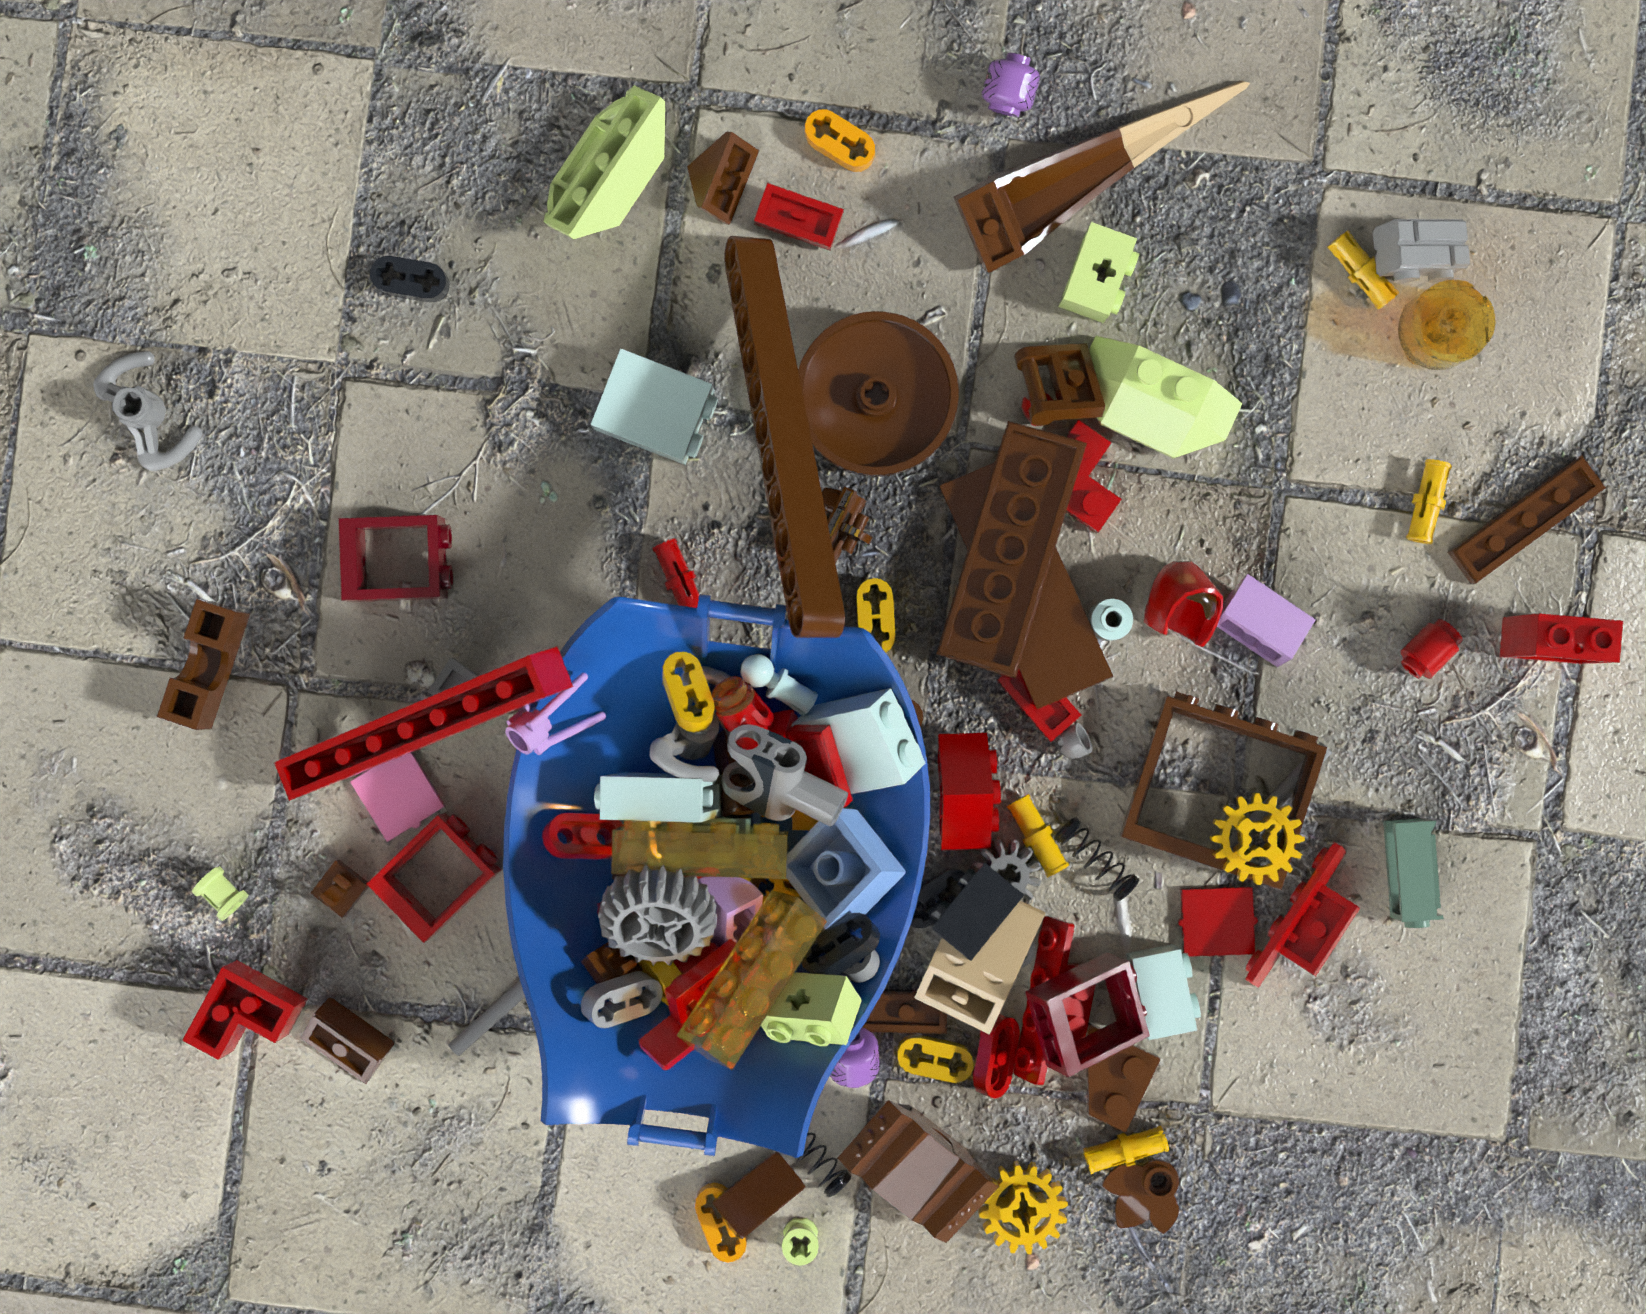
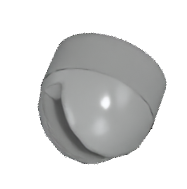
[1057,723,1092,759]

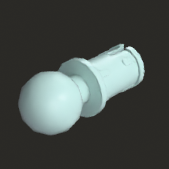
[740,654,818,716]

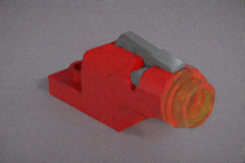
[712,676,798,750]

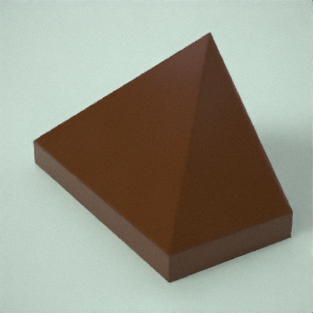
[687,131,759,225]

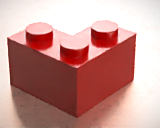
[937,733,1001,850]
[182,960,308,1060]

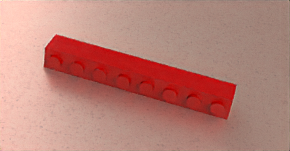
[274,646,573,801]

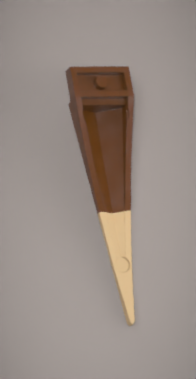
[953,81,1250,273]

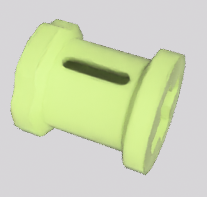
[192,866,249,921]
[782,1218,819,1266]

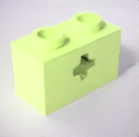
[1058,222,1139,323]
[753,971,862,1046]

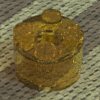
[1398,280,1496,370]

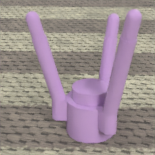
[506,673,606,755]

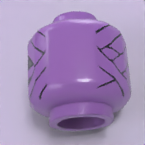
[982,52,1040,117]
[830,1028,880,1088]

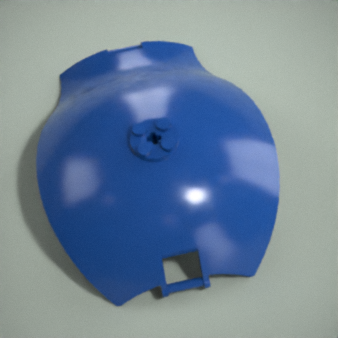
[503,594,930,1158]

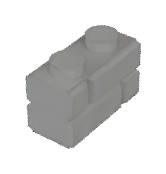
[1373,219,1470,283]

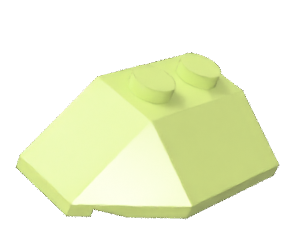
[544,85,665,239]
[1089,336,1242,459]

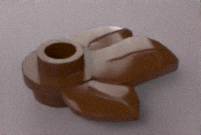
[1102,1159,1179,1234]

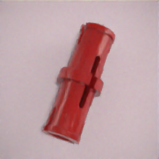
[653,538,700,608]

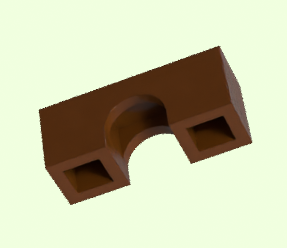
[157,599,250,730]

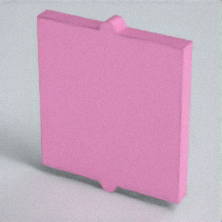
[350,752,445,842]

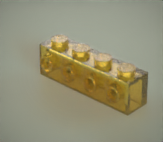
[611,820,788,879]
[677,890,827,1070]

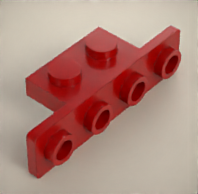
[1245,842,1360,988]
[1014,916,1096,1085]
[639,939,794,1070]

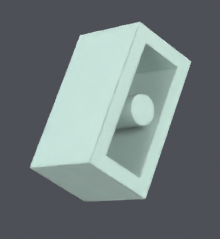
[1126,944,1201,1040]

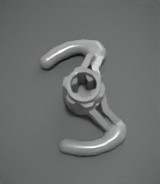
[93,351,203,471]
[650,666,742,782]

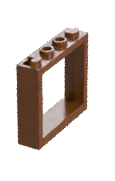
[1119,692,1327,890]

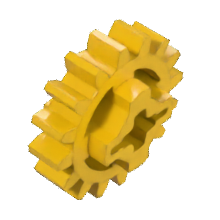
[1210,793,1305,885]
[978,1160,1068,1254]

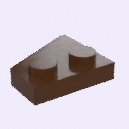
[1086,1022,1161,1133]

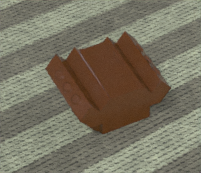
[837,1100,1000,1243]

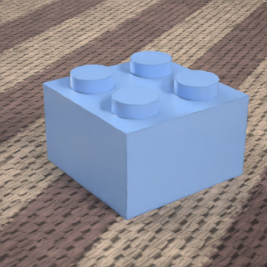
[777,808,906,929]

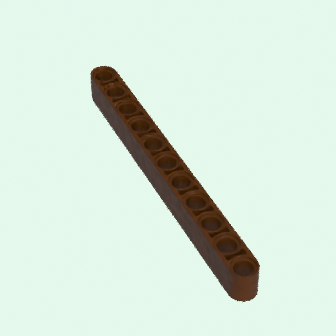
[724,236,845,638]

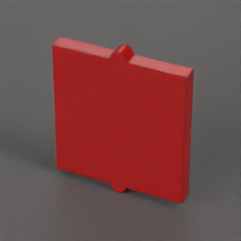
[1178,886,1258,957]

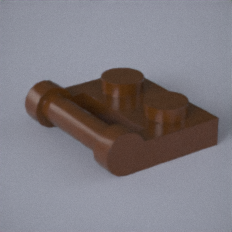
[1014,343,1105,426]

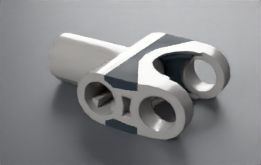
[722,724,848,827]

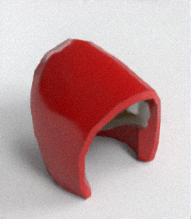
[1144,561,1223,647]

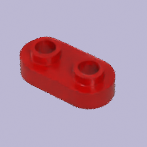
[542,813,627,859]
[972,1014,1020,1099]

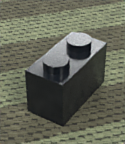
[931,863,1024,961]

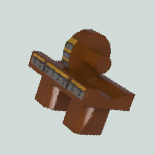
[822,486,873,564]

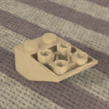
[914,901,1046,1035]

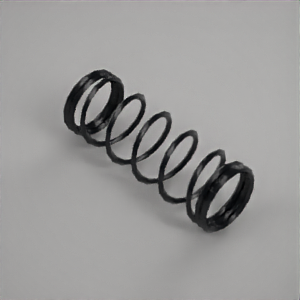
[1054,817,1139,901]
[797,1132,851,1197]

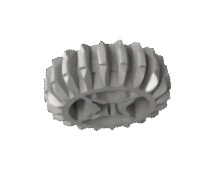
[599,865,717,966]

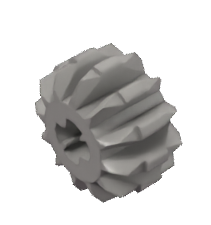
[973,839,1041,901]

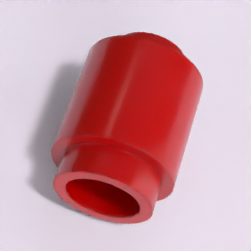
[1400,619,1463,679]

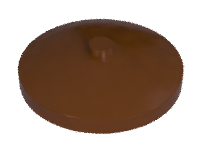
[798,311,959,477]

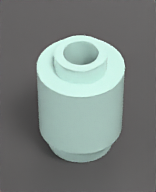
[1087,599,1133,641]

